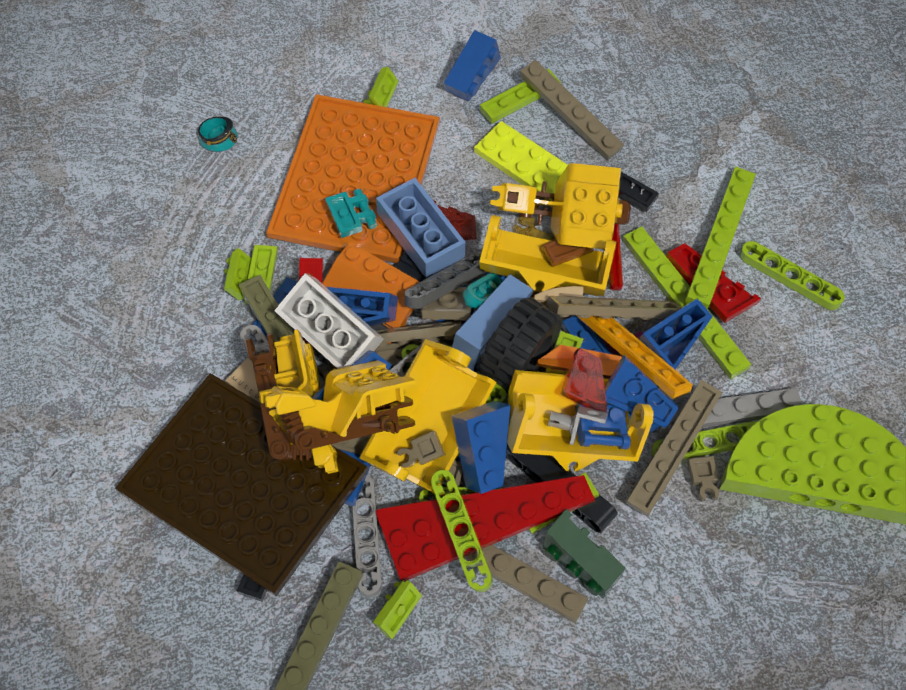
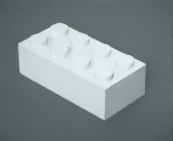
[274,273,384,369]

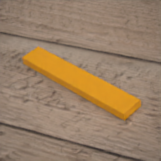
[576,315,693,398]

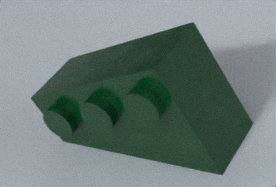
[543,509,626,598]

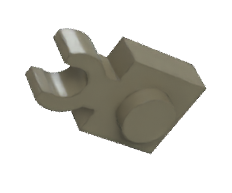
[397,431,445,468]
[687,456,719,502]

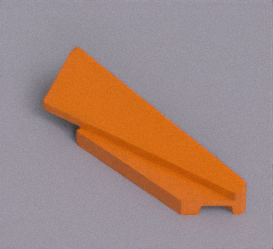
[535,345,623,379]

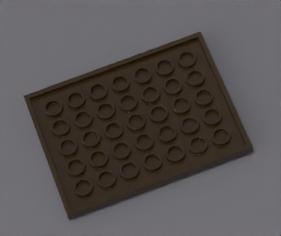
[115,373,369,597]

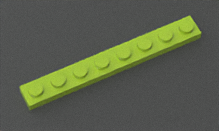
[685,166,756,309]
[622,226,751,379]

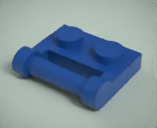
[575,402,631,450]

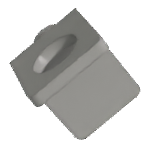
[548,406,608,445]

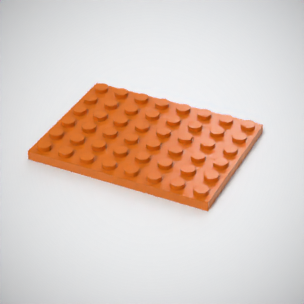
[266,94,440,263]

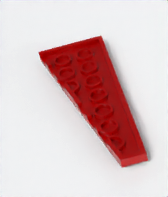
[375,475,595,582]

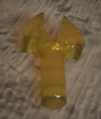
[514,217,555,241]

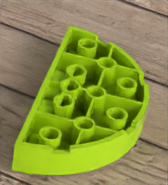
[719,404,906,525]

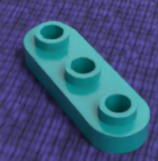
[463,273,503,309]

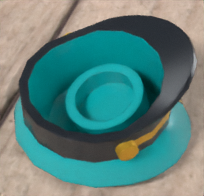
[198,116,238,152]

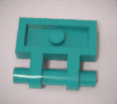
[325,189,377,238]

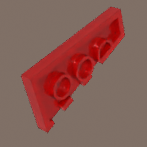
[666,243,761,323]

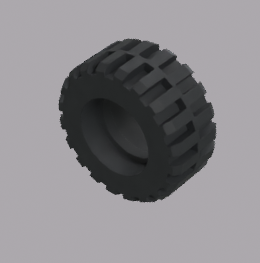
[479,298,562,393]

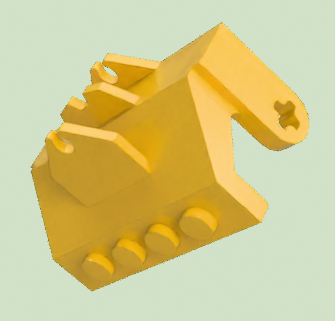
[479,215,616,298]
[359,339,497,494]
[507,370,653,472]

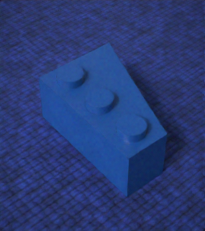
[444,30,501,102]
[326,287,398,326]
[640,298,713,370]
[451,401,510,494]

